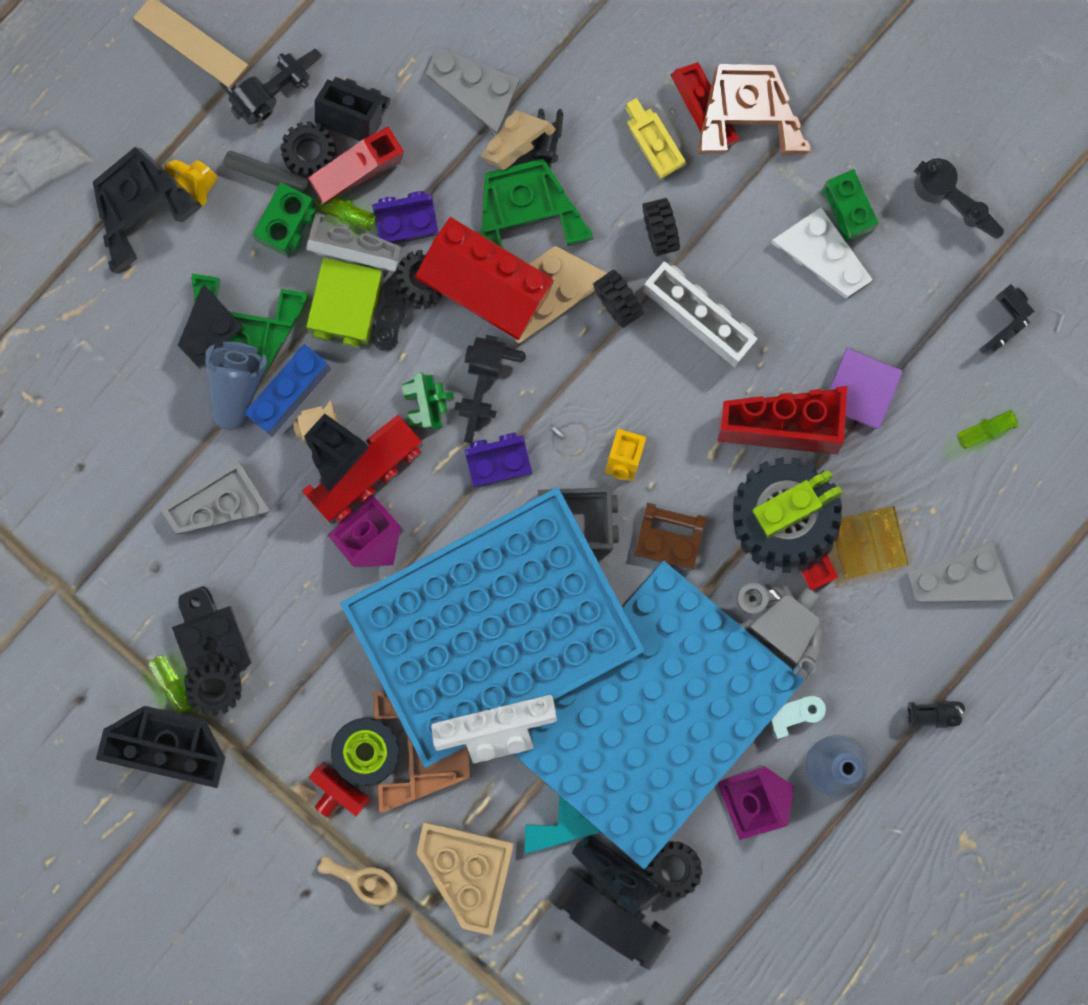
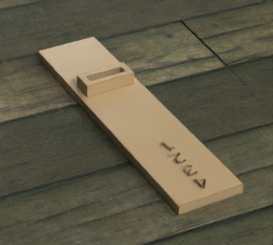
[133,0,249,89]

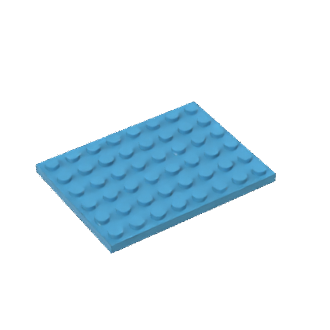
[340,487,645,768]
[513,561,805,869]

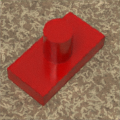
[308,761,371,817]

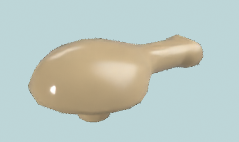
[317,856,397,906]

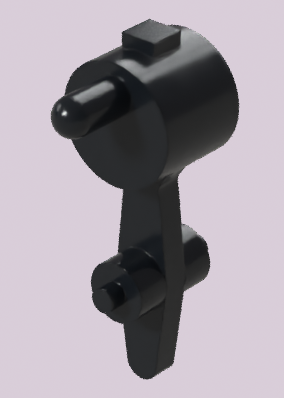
[220,48,322,125]
[914,158,1004,239]
[454,334,526,443]

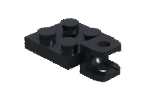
[172,586,252,669]

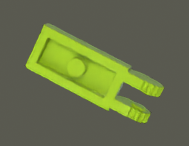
[752,470,843,538]

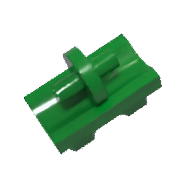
[402,372,454,430]

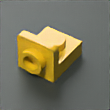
[605,428,647,481]

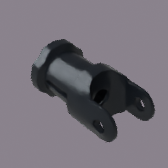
[531,108,564,163]
[907,701,965,729]

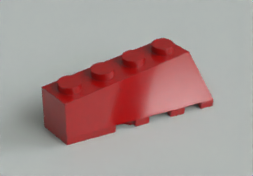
[717,386,848,455]
[302,415,423,524]

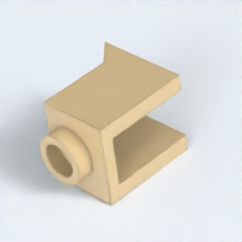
[293,399,338,445]

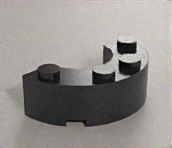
[548,867,671,970]

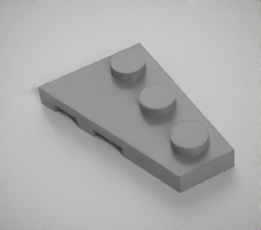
[306,212,401,271]
[160,460,271,535]

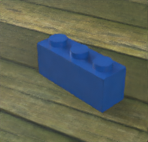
[244,344,331,437]

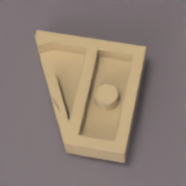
[480,110,556,170]

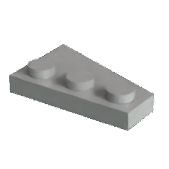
[426,46,520,135]
[905,543,1014,602]

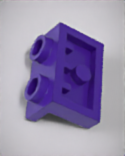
[372,191,439,244]
[464,432,532,488]

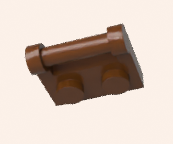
[634,502,706,570]

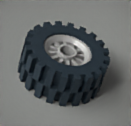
[733,457,842,573]

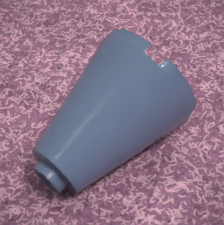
[205,342,267,430]
[806,735,868,797]

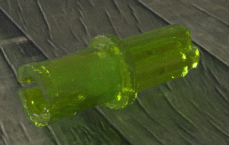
[316,197,376,232]
[957,410,1018,449]
[148,655,193,714]

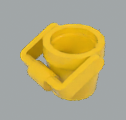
[165,159,218,206]

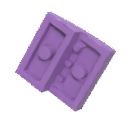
[829,347,903,429]

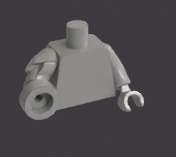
[736,583,822,681]

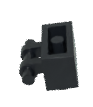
[314,77,391,141]

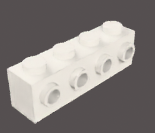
[643,261,758,368]

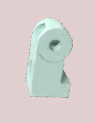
[769,696,826,739]

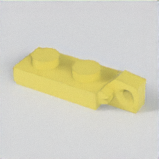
[625,98,686,180]

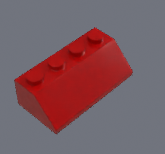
[415,217,554,341]

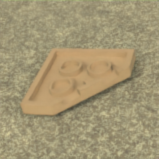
[416,822,514,936]

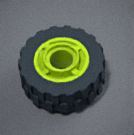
[331,718,399,786]

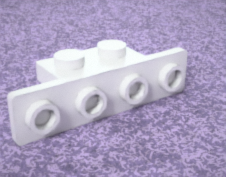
[431,695,557,763]

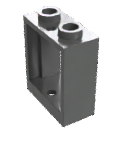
[538,487,619,551]

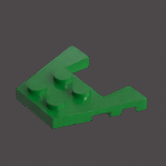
[481,159,593,248]
[191,273,309,378]

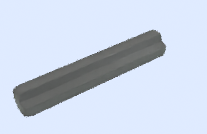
[223,150,310,194]

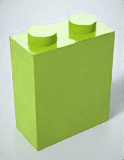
[307,257,384,348]

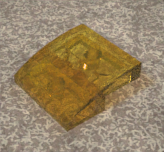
[835,506,909,580]

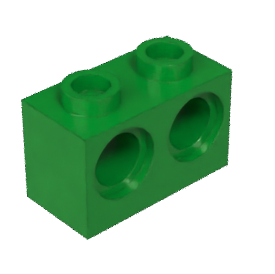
[822,169,879,243]
[252,182,317,257]

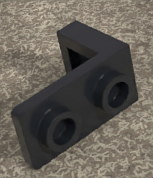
[979,284,1035,354]

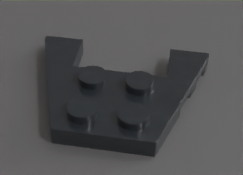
[93,147,202,273]

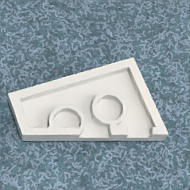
[771,207,872,299]

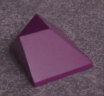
[328,496,404,567]
[717,765,794,840]

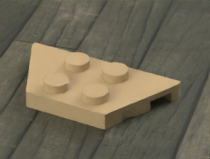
[515,246,607,346]

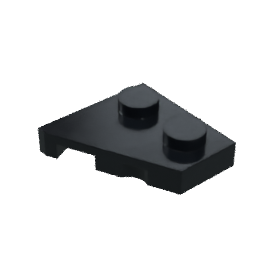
[178,284,245,369]
[304,413,369,492]

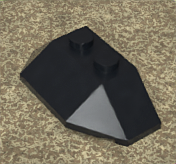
[96,706,226,788]

